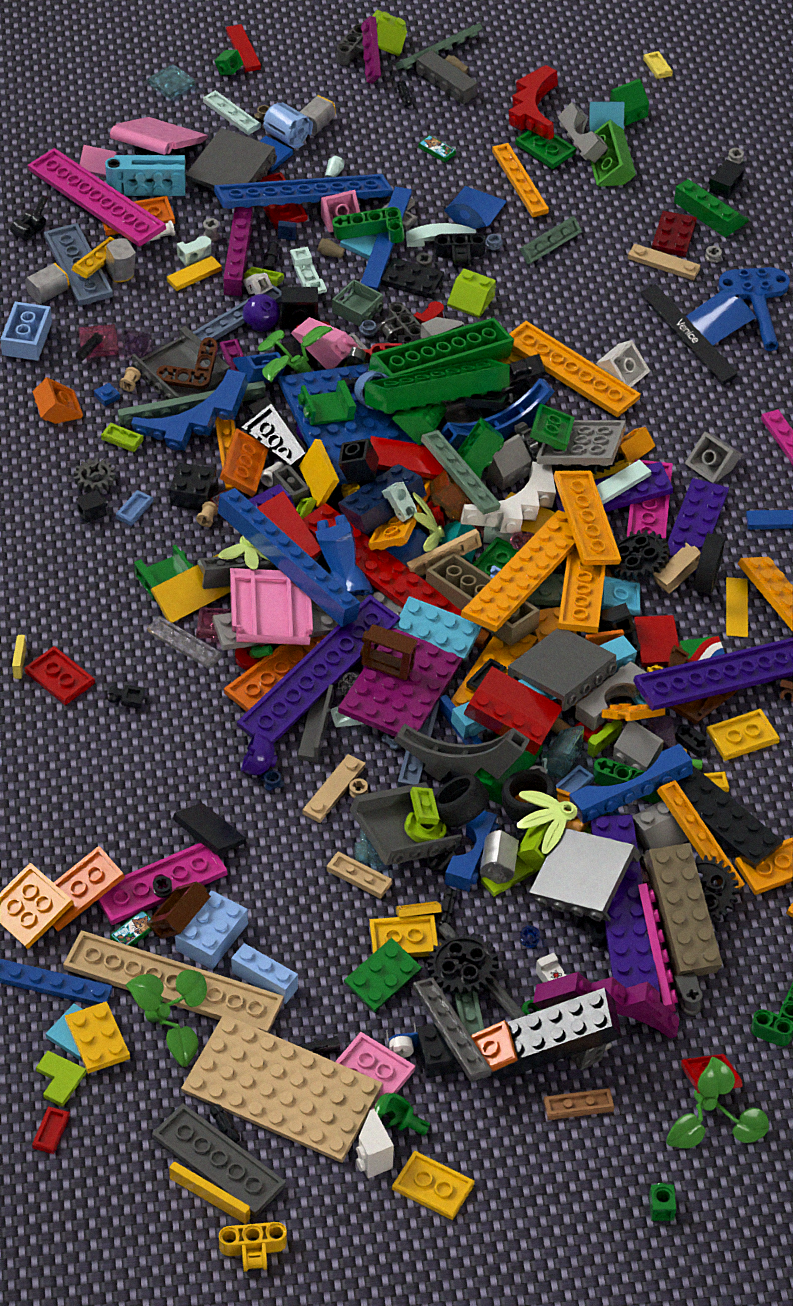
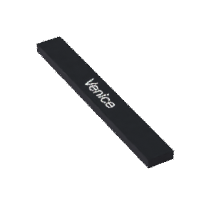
[640,284,738,385]

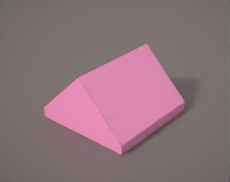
[80,145,123,177]
[321,190,360,233]

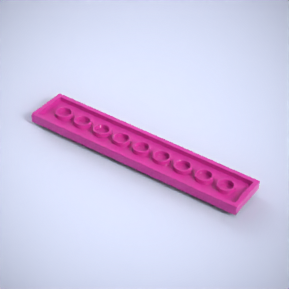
[28,148,166,247]

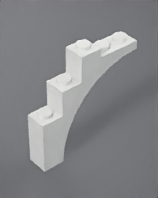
[461,462,556,534]

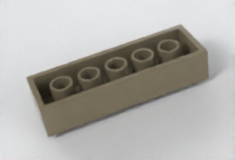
[426,552,540,646]
[644,843,722,976]

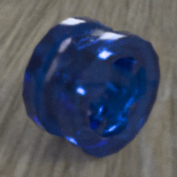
[520,926,540,948]

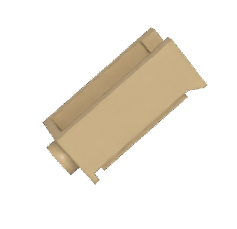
[653,543,701,594]

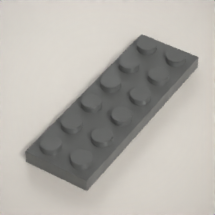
[152,1103,286,1217]

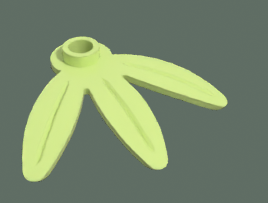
[413,492,445,552]
[218,536,270,570]
[517,791,577,854]

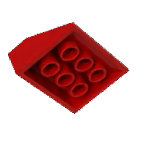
[464,666,562,755]

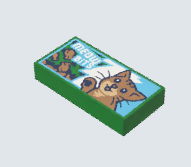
[418,135,456,163]
[110,910,153,947]

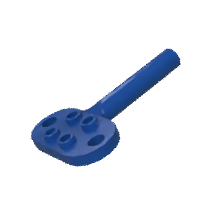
[718,267,790,352]

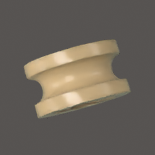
[349,778,368,798]

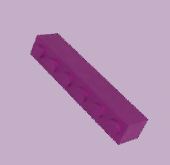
[223,207,253,296]

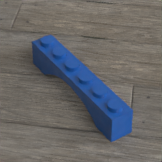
[569,744,693,824]

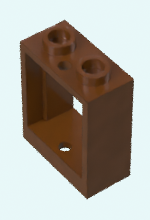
[360,624,418,681]
[146,881,211,939]

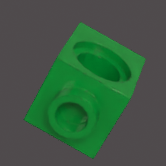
[214,49,244,75]
[649,1183,676,1221]

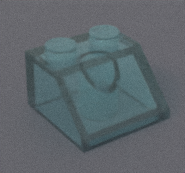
[540,725,585,780]

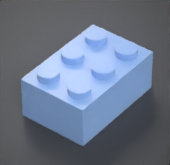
[0,302,52,360]
[175,890,248,970]

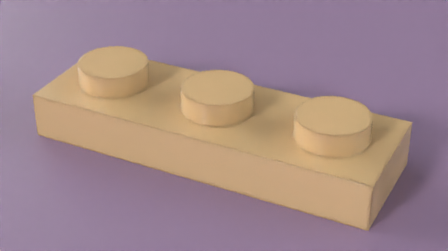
[327,852,392,899]

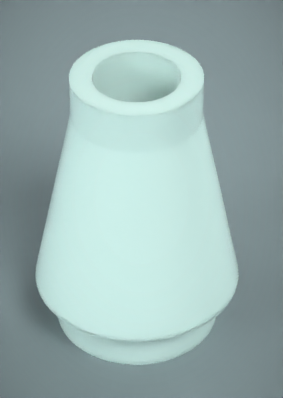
[324,156,344,178]

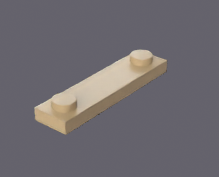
[628,244,701,280]
[407,529,482,576]
[303,754,365,823]

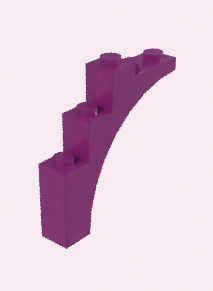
[533,972,679,1038]

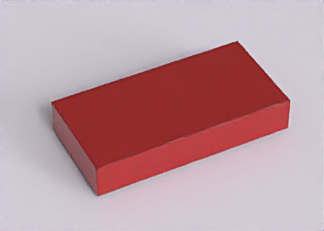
[32,1106,70,1154]

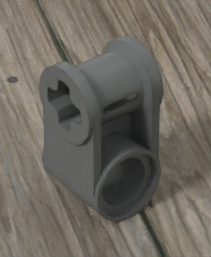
[672,972,702,1016]

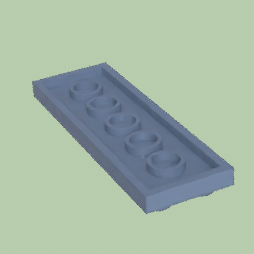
[44,223,113,306]

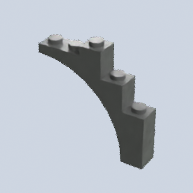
[393,724,530,781]

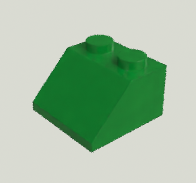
[610,79,649,126]

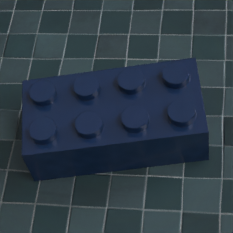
[338,464,427,535]

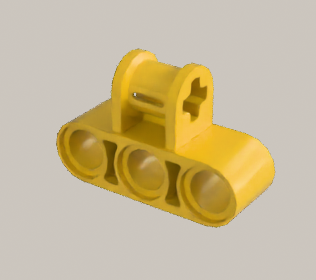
[219,1222,287,1272]

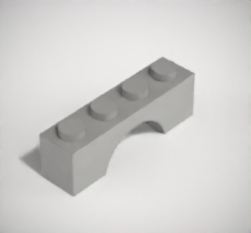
[558,102,609,163]
[575,661,647,731]

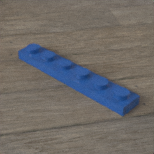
[0,959,113,1005]

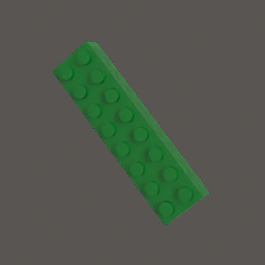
[368,317,514,377]
[364,358,510,414]

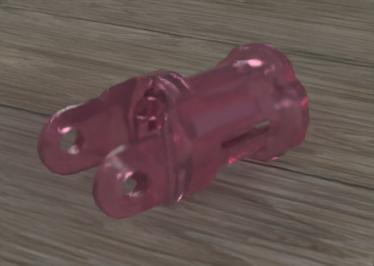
[510,531,535,550]

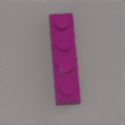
[361,16,381,84]

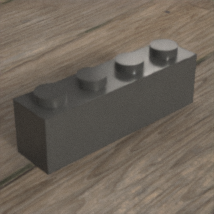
[416,51,478,104]

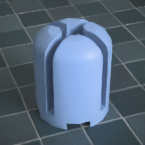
[263,102,313,149]

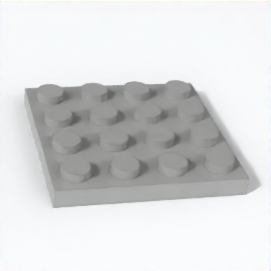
[536,420,626,466]

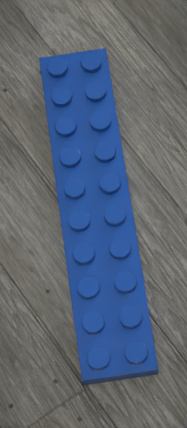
[214,174,393,209]

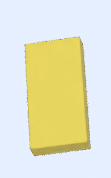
[643,51,673,79]
[12,635,26,679]

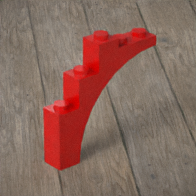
[508,65,558,140]

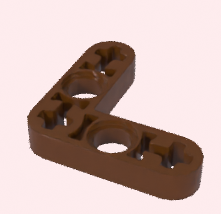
[156,337,218,390]

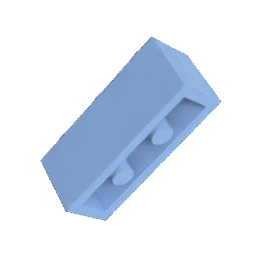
[231,943,298,1004]

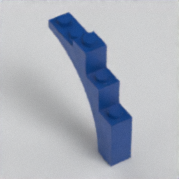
[131,369,248,451]
[440,378,555,451]

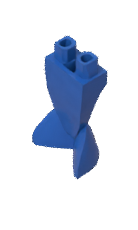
[315,514,374,596]

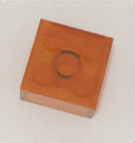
[429,469,474,522]

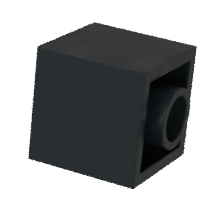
[338,438,379,484]

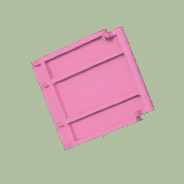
[110,117,208,155]
[230,568,313,645]

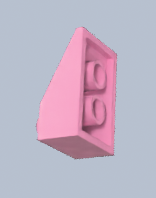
[291,317,358,369]

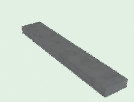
[413,977,492,1081]

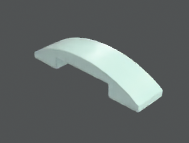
[406,223,476,247]
[290,247,327,294]

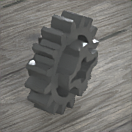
[514,422,541,462]
[74,458,116,494]

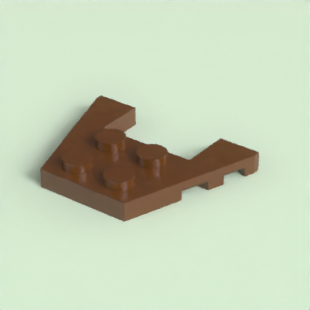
[668,645,740,724]

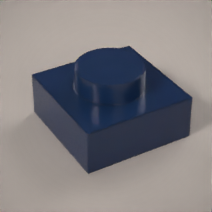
[278,221,297,241]

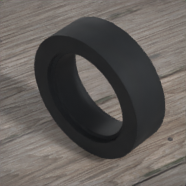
[694,533,725,595]

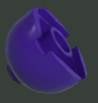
[242,294,280,332]
[241,733,278,776]

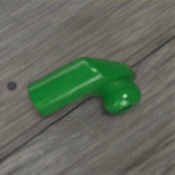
[249,645,273,659]

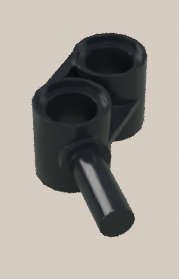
[10,195,48,241]

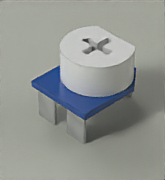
[386,1024,418,1058]

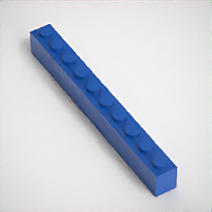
[218,488,360,627]

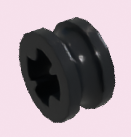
[153,876,172,898]

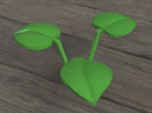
[258,326,333,382]
[125,970,207,1067]
[666,1057,770,1148]

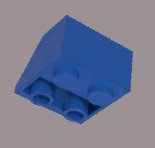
[233,352,286,384]

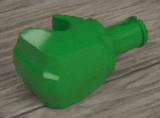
[374,1093,430,1136]

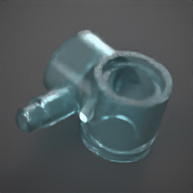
[354,829,384,866]

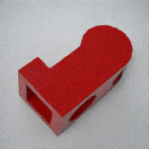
[413,301,444,324]

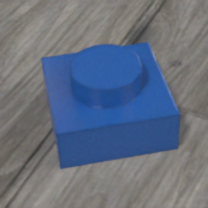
[94,383,120,406]

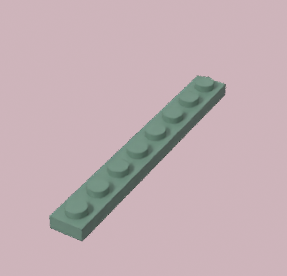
[118,381,265,426]

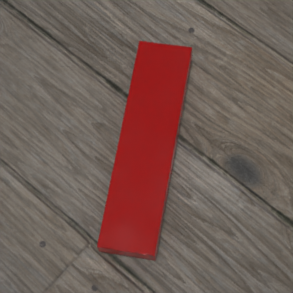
[226,24,261,72]

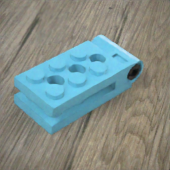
[105,155,186,196]

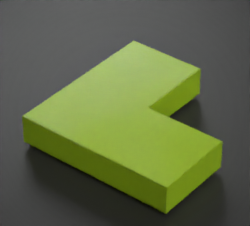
[36,1051,87,1107]

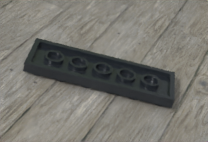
[676,766,783,869]

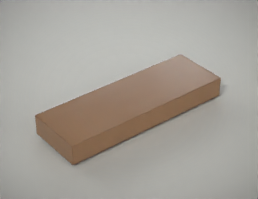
[543,1088,615,1120]

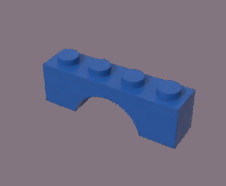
[445,811,499,892]

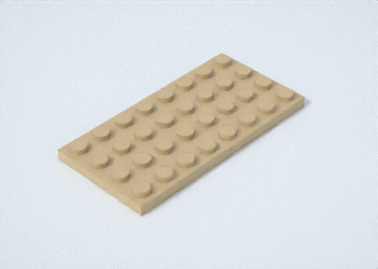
[181,1014,383,1163]

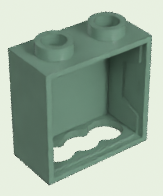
[332,279,384,327]

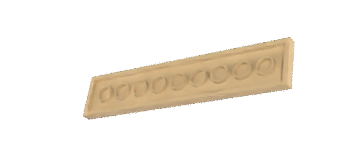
[63,930,284,1033]

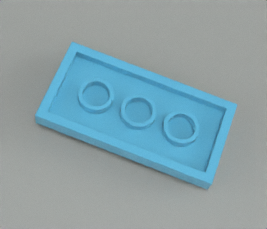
[394,596,482,661]

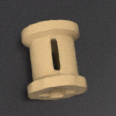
[119,367,141,392]
[196,501,218,527]

